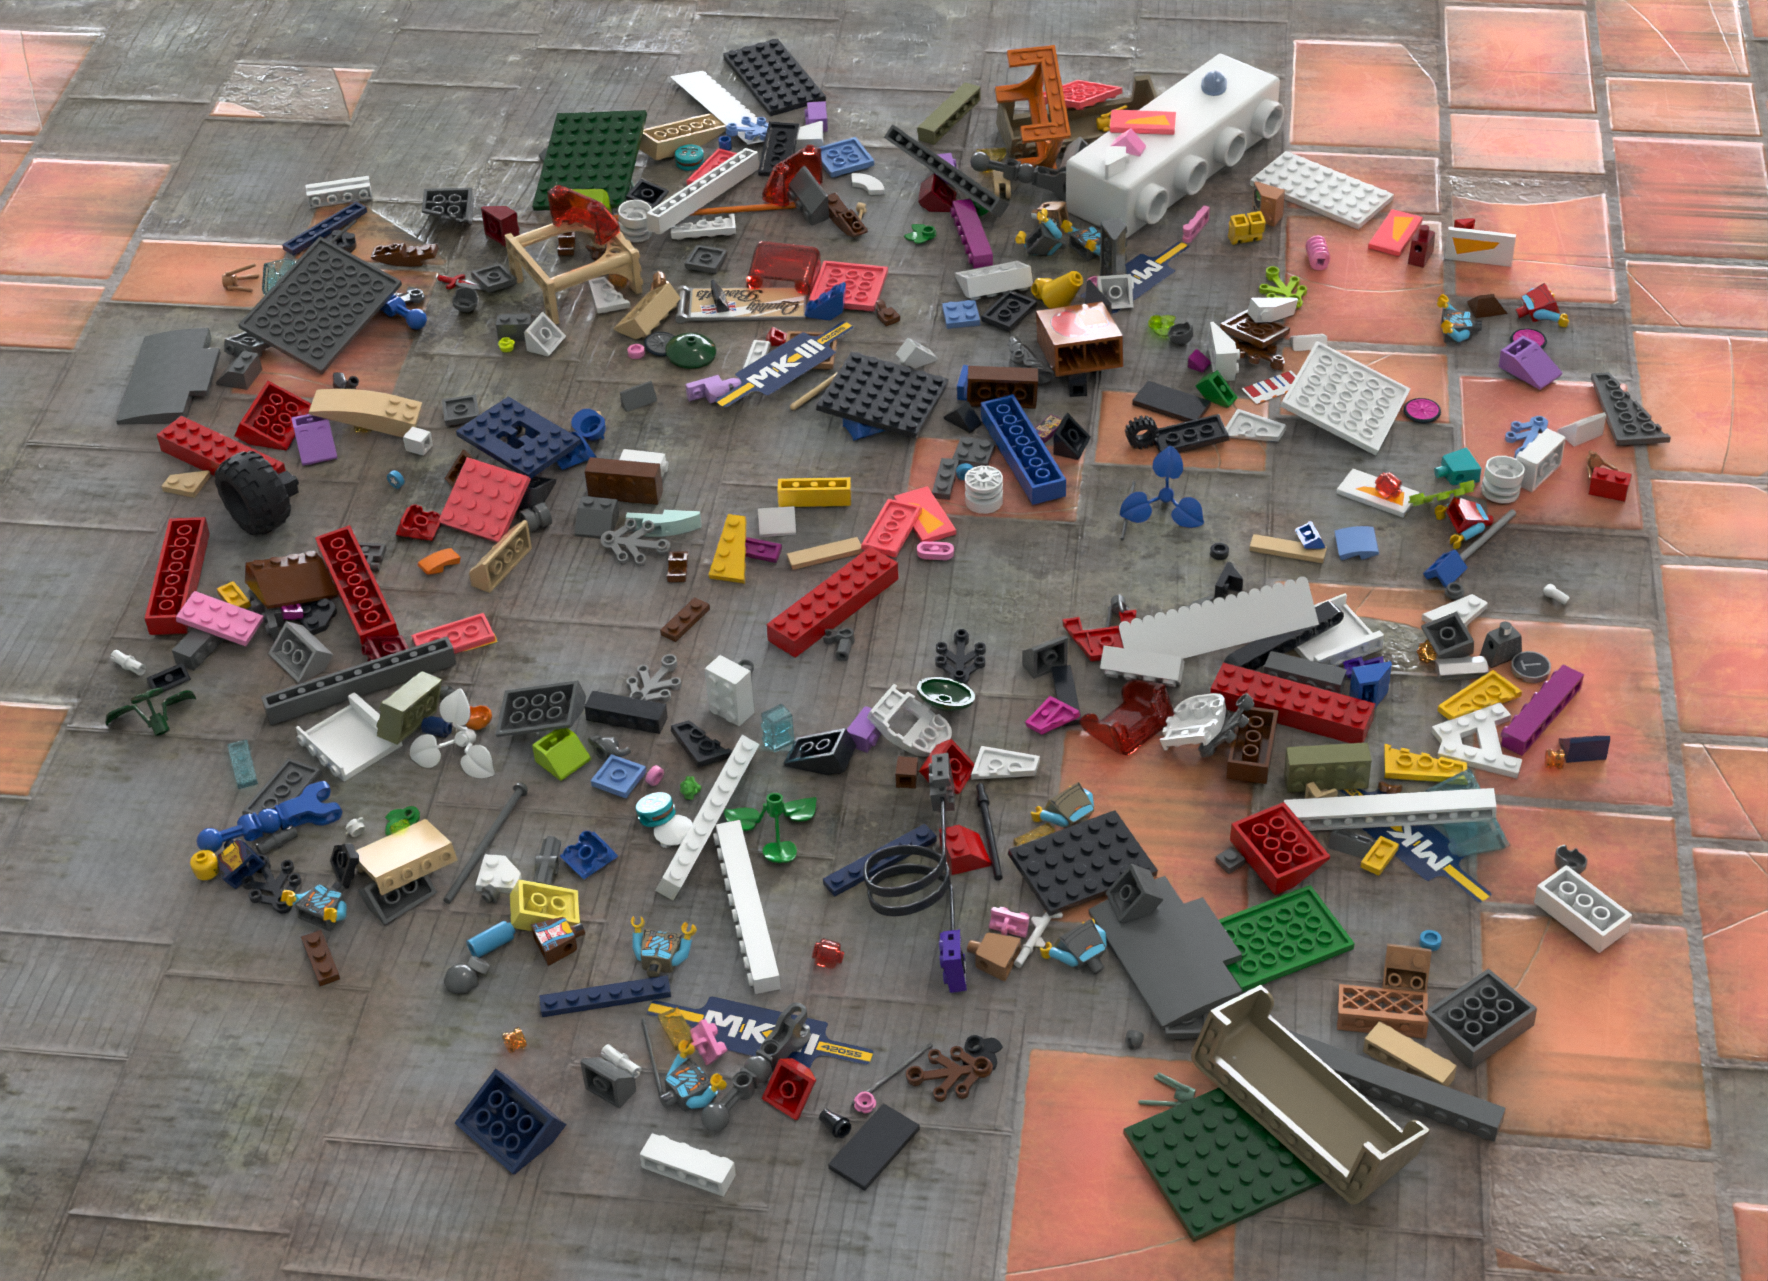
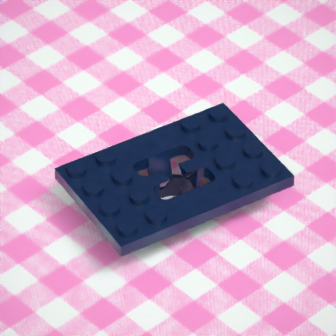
[456,396,581,479]

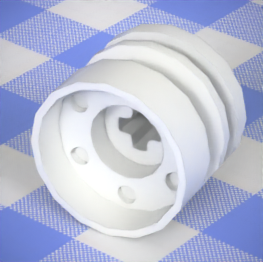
[618,200,652,242]
[1481,456,1525,503]
[965,466,1003,514]

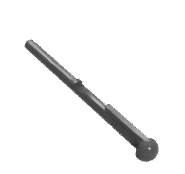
[443,783,528,904]

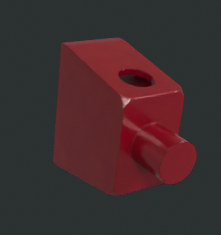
[1408,225,1435,268]

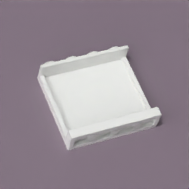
[1294,593,1384,667]
[296,692,403,782]

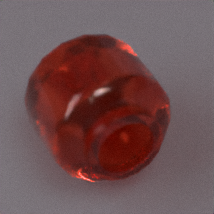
[1375,472,1402,499]
[812,938,844,969]

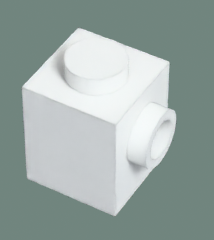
[403,427,433,456]

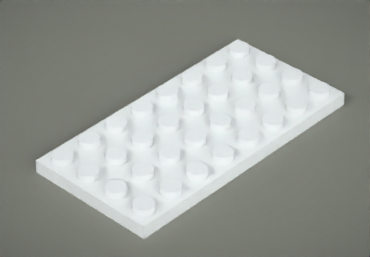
[1250,151,1394,230]

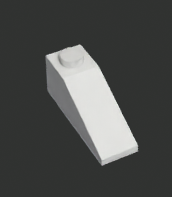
[1247,298,1298,322]

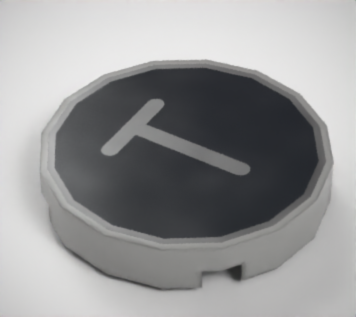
[1511,651,1551,683]

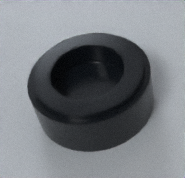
[1210,543,1229,560]

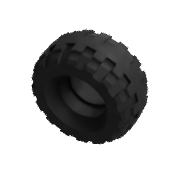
[214,451,291,536]

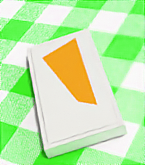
[1444,227,1516,267]
[1336,469,1419,518]

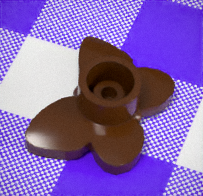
[585,244,615,261]

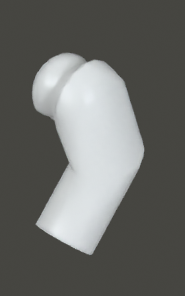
[1543,584,1570,605]

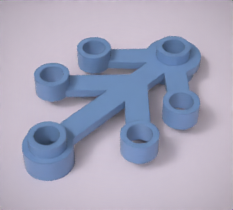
[726,116,769,141]
[1505,416,1548,459]

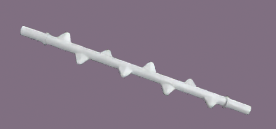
[1014,912,1063,968]

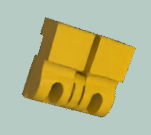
[1228,211,1266,245]

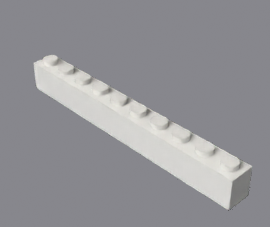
[646,148,759,234]
[655,735,759,900]
[1284,788,1496,831]
[713,820,780,994]

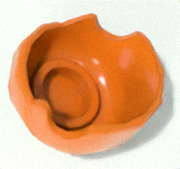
[465,705,492,730]

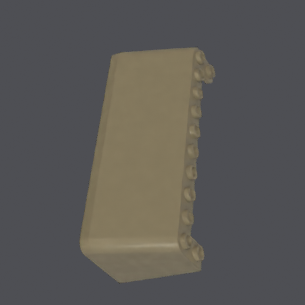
[996,74,1157,159]
[1191,985,1430,1205]

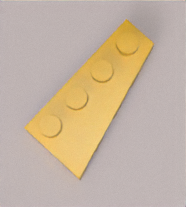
[709,514,747,584]
[1437,670,1522,720]
[1384,744,1468,783]

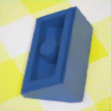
[1295,521,1326,549]

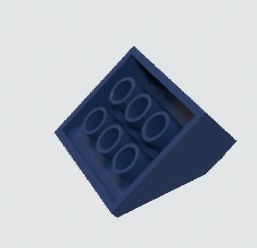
[455,1068,567,1175]

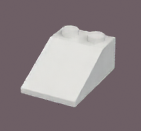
[1208,322,1240,381]

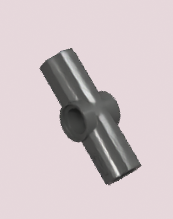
[533,836,561,885]

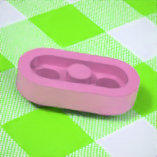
[917,541,954,560]

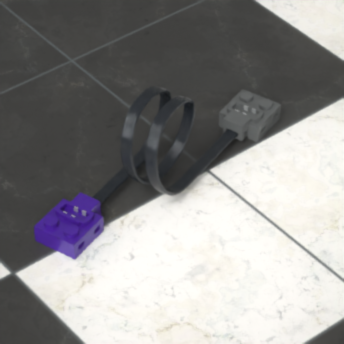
[863,753,967,993]

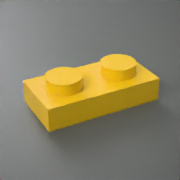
[217,581,251,609]
[1360,836,1399,876]

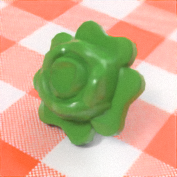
[680,776,701,800]

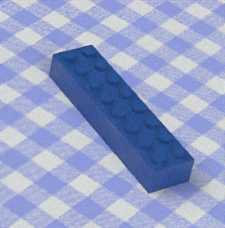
[981,394,1066,505]

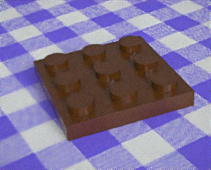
[1220,309,1290,348]

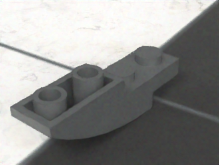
[248,590,284,642]

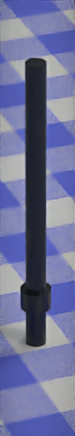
[976,783,1003,881]

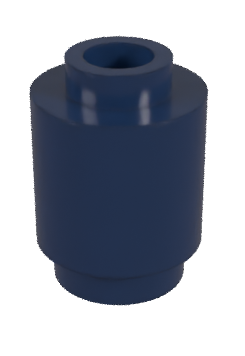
[421,716,452,738]

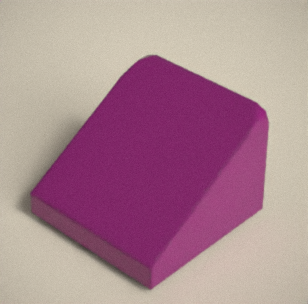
[1188,349,1211,373]

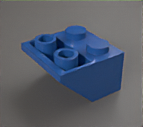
[1349,661,1392,708]

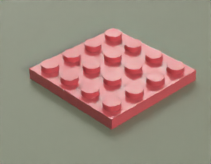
[1043,80,1122,110]
[809,261,888,311]
[439,457,531,543]

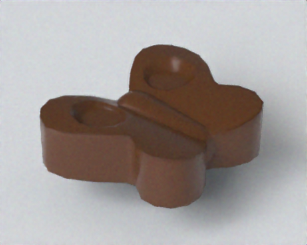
[1378,781,1402,794]

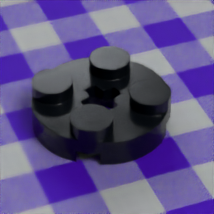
[325,230,357,253]

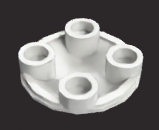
[654,815,692,848]

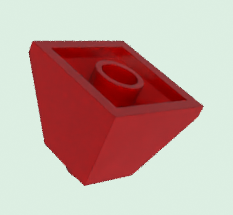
[761,1058,816,1120]

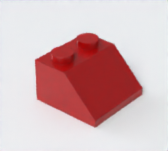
[1588,467,1632,502]
[919,739,975,794]
[939,825,991,875]

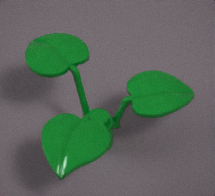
[724,793,817,863]

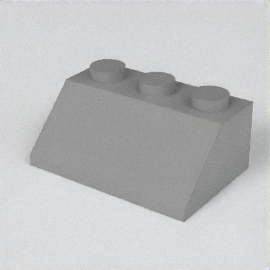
[268,621,334,683]

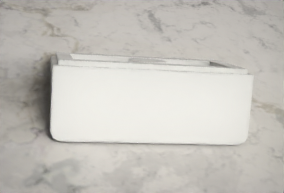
[1290,334,1327,351]

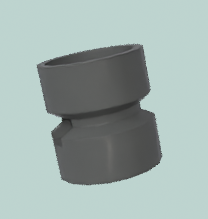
[519,502,552,533]

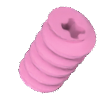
[1306,235,1330,270]

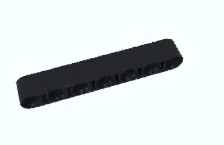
[1224,601,1344,671]

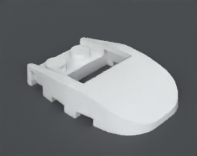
[867,684,952,757]
[1160,693,1226,750]

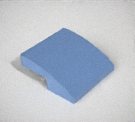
[1335,526,1379,561]

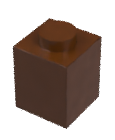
[895,756,918,789]

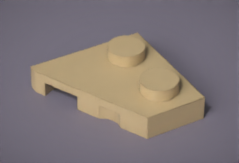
[162,471,211,498]

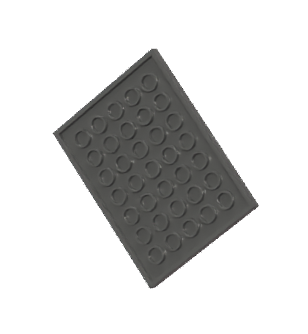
[238,237,402,374]

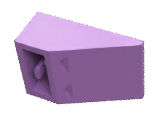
[1498,336,1562,390]
[292,414,337,466]

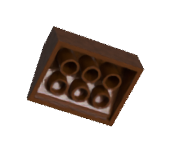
[245,551,338,609]

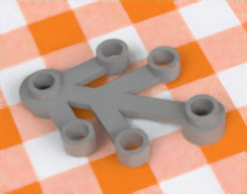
[600,518,671,566]
[627,654,682,702]

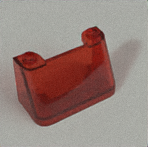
[762,144,823,208]
[547,185,620,246]
[747,241,821,296]
[1079,679,1174,756]

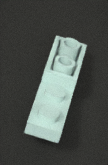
[626,510,702,537]

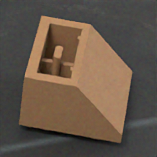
[1382,943,1432,993]

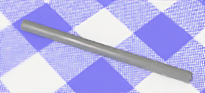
[1460,509,1516,561]

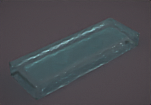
[227,739,258,789]

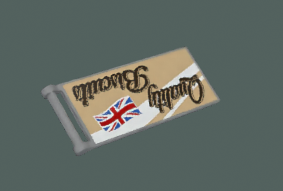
[675,285,807,323]

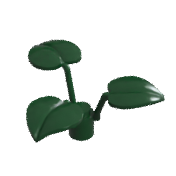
[105,688,196,736]

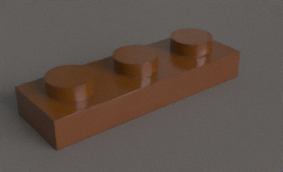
[660,597,710,642]
[301,930,340,986]

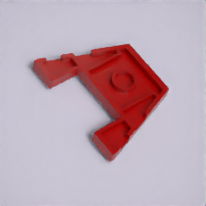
[1062,609,1136,661]

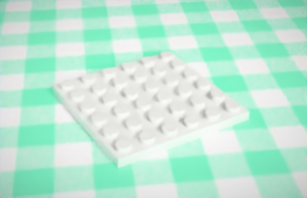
[1280,341,1410,455]

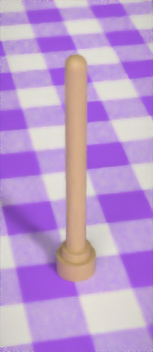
[790,364,843,410]

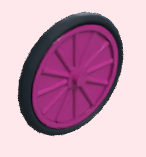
[1510,328,1547,349]
[1403,398,1441,423]

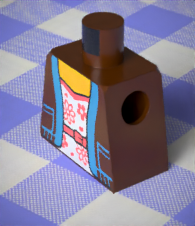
[531,917,585,966]

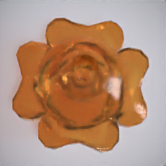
[1416,639,1436,663]

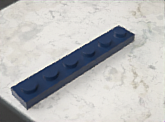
[282,201,367,256]
[823,824,937,897]
[539,975,671,1017]

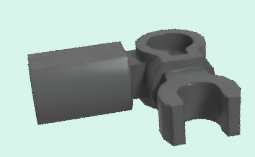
[823,628,855,661]

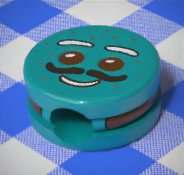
[675,144,704,171]
[635,792,676,827]

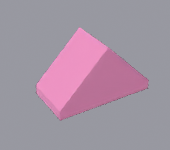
[1111,128,1146,156]

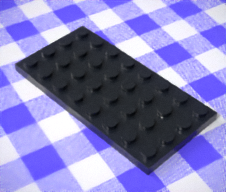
[723,38,826,117]

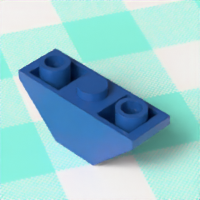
[805,282,846,321]

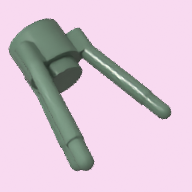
[1138,1073,1196,1107]

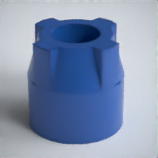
[719,136,732,151]

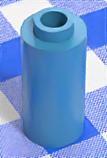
[466,920,515,958]

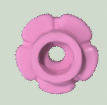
[854,1092,876,1113]

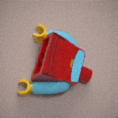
[1515,283,1569,327]
[1435,497,1493,549]

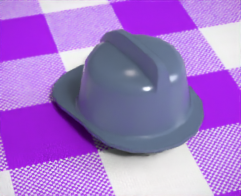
[1201,70,1227,96]

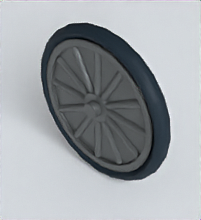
[644,332,675,357]

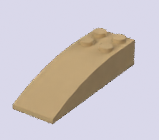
[639,113,726,160]
[309,389,422,437]

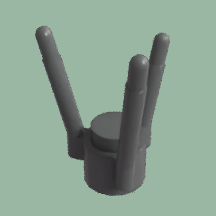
[1106,595,1129,627]

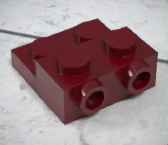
[361,635,409,662]

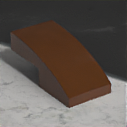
[557,231,576,256]
[667,551,688,582]

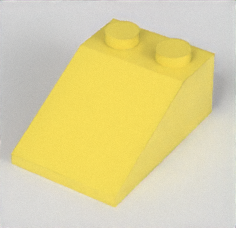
[510,879,580,931]

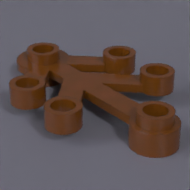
[1231,337,1285,370]
[906,1046,993,1102]

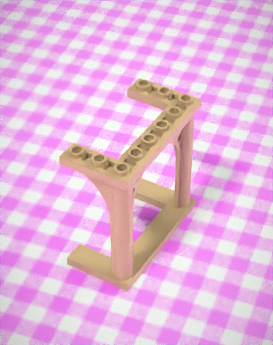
[505,204,643,325]

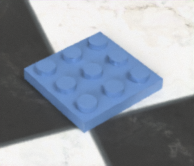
[813,137,874,178]

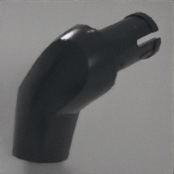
[333,372,359,389]

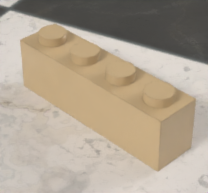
[1363,1022,1457,1087]

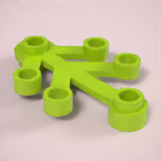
[1259,266,1307,309]
[1408,480,1475,506]

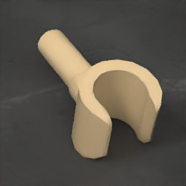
[856,202,867,220]

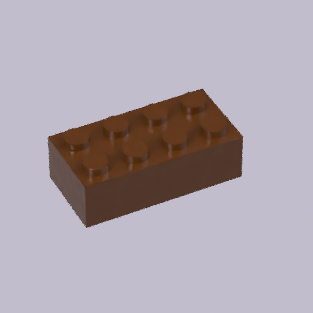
[967,366,1038,409]
[584,457,663,505]
[1226,707,1278,784]

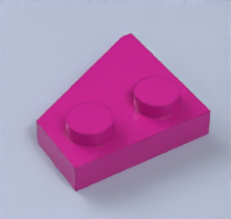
[1025,696,1080,735]

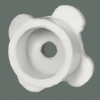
[346,817,366,837]

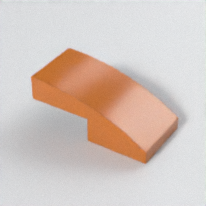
[417,548,461,575]

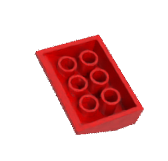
[234,380,311,451]
[1230,802,1330,895]

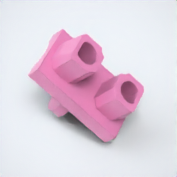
[989,907,1029,938]
[690,1019,727,1066]

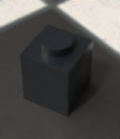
[1068,373,1087,397]
[278,470,299,497]

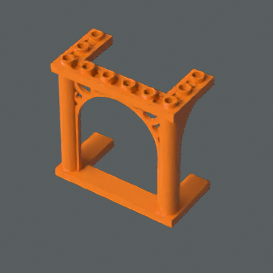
[995,45,1071,169]

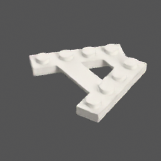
[1431,702,1522,778]

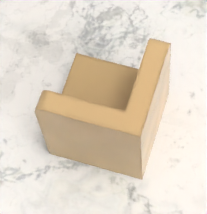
[1305,782,1338,799]

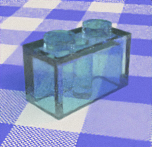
[761,703,794,753]

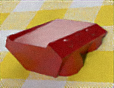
[396,504,441,541]

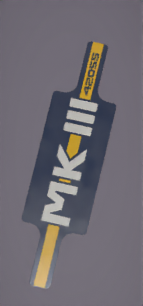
[1080,242,1189,314]
[715,321,854,407]
[1339,789,1492,902]
[647,996,873,1068]

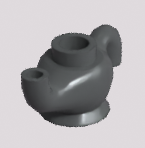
[588,735,631,761]

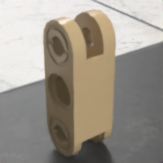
[992,170,1011,199]

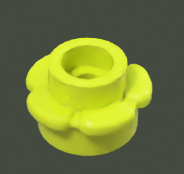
[498,337,515,352]

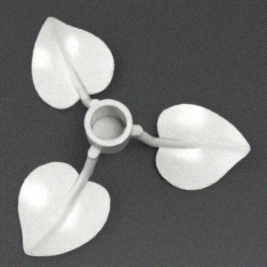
[410,688,495,778]

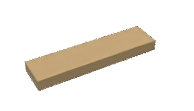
[1249,534,1327,563]
[787,537,863,570]

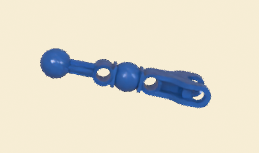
[380,295,427,330]
[196,781,343,853]

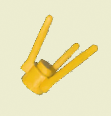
[1096,105,1127,132]

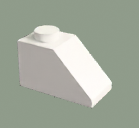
[1105,146,1129,179]
[896,338,938,369]

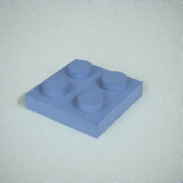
[942,300,980,329]
[591,754,646,798]

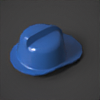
[571,409,606,441]

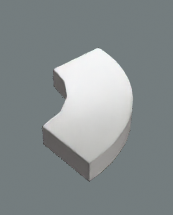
[852,173,885,195]

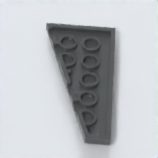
[1591,372,1671,446]

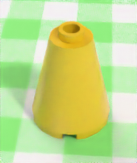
[1041,271,1083,309]

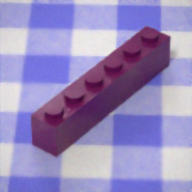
[950,198,993,269]
[1501,664,1584,756]

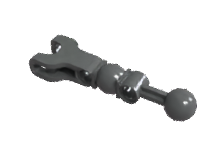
[970,152,1066,201]
[701,1003,811,1132]

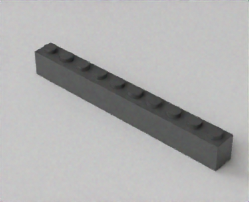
[884,124,1009,218]
[261,636,457,725]
[1289,1030,1506,1142]

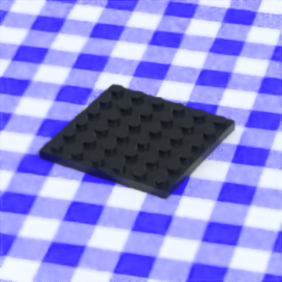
[816,351,949,439]

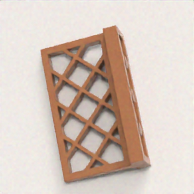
[1337,984,1429,1039]

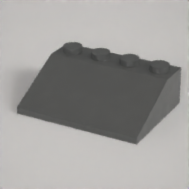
[495,680,586,737]
[1425,968,1537,1069]

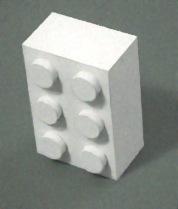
[1516,428,1566,492]
[705,655,754,726]

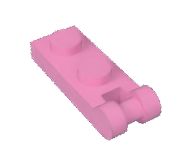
[1182,206,1210,243]

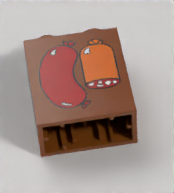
[1036,302,1123,377]

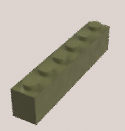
[917,82,981,145]

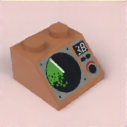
[1252,181,1285,227]

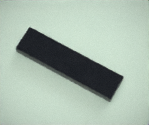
[1051,665,1082,726]

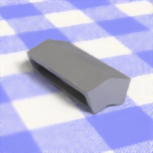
[1435,656,1489,681]

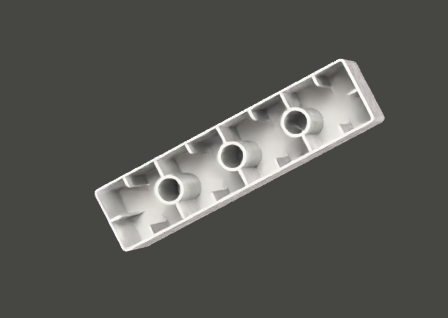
[1066,54,1285,238]

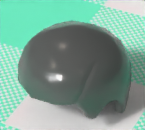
[452,287,478,313]
[1168,322,1194,345]
[1554,845,1588,874]
[444,963,479,994]

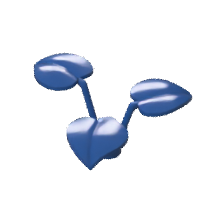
[1120,446,1204,528]

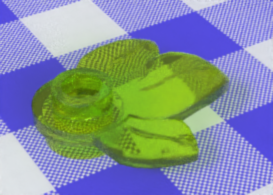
[1148,315,1176,337]

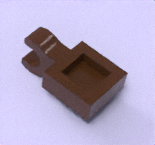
[876,299,900,326]

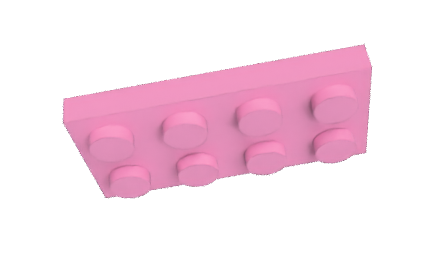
[176,591,263,646]

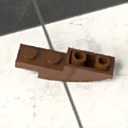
[828,192,868,238]
[371,243,439,267]

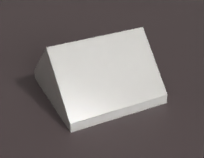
[1097,274,1133,309]
[524,312,566,357]
[1557,412,1606,447]
[758,506,796,537]

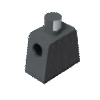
[1480,621,1522,668]

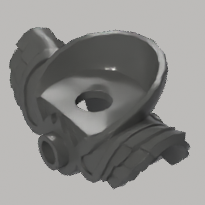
[1007,336,1055,384]

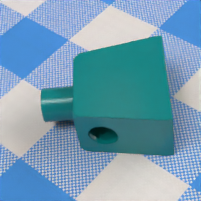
[1434,447,1482,485]

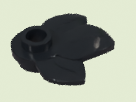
[962,1035,1003,1070]

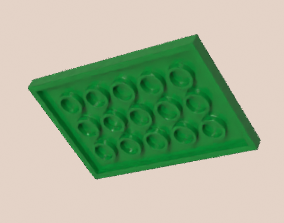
[1219,885,1355,992]

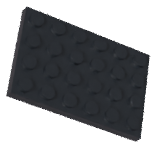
[1008,810,1158,916]

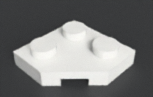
[475,854,521,893]

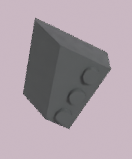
[422,188,474,223]

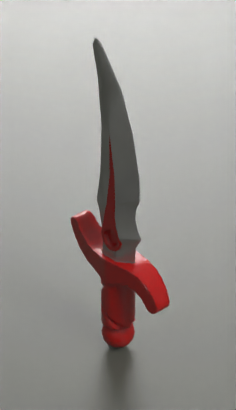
[437,274,484,289]

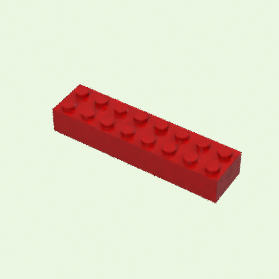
[157,416,286,476]
[144,517,210,635]
[315,525,399,646]
[766,546,899,658]
[1210,662,1375,743]

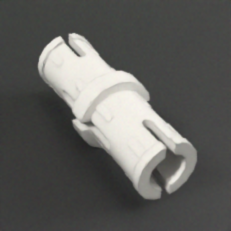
[110,650,146,676]
[600,1044,642,1079]

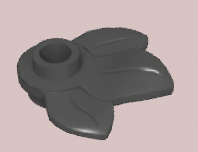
[394,287,425,303]

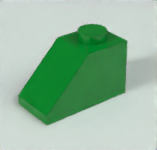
[1195,370,1238,408]

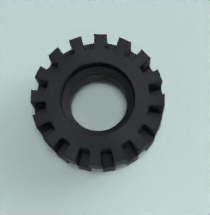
[1125,415,1159,449]

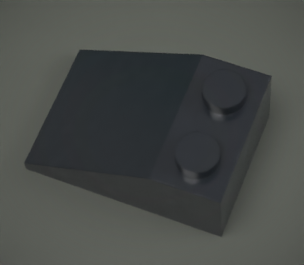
[518,476,557,510]
[783,728,857,775]

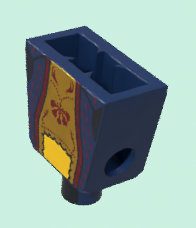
[217,839,265,889]

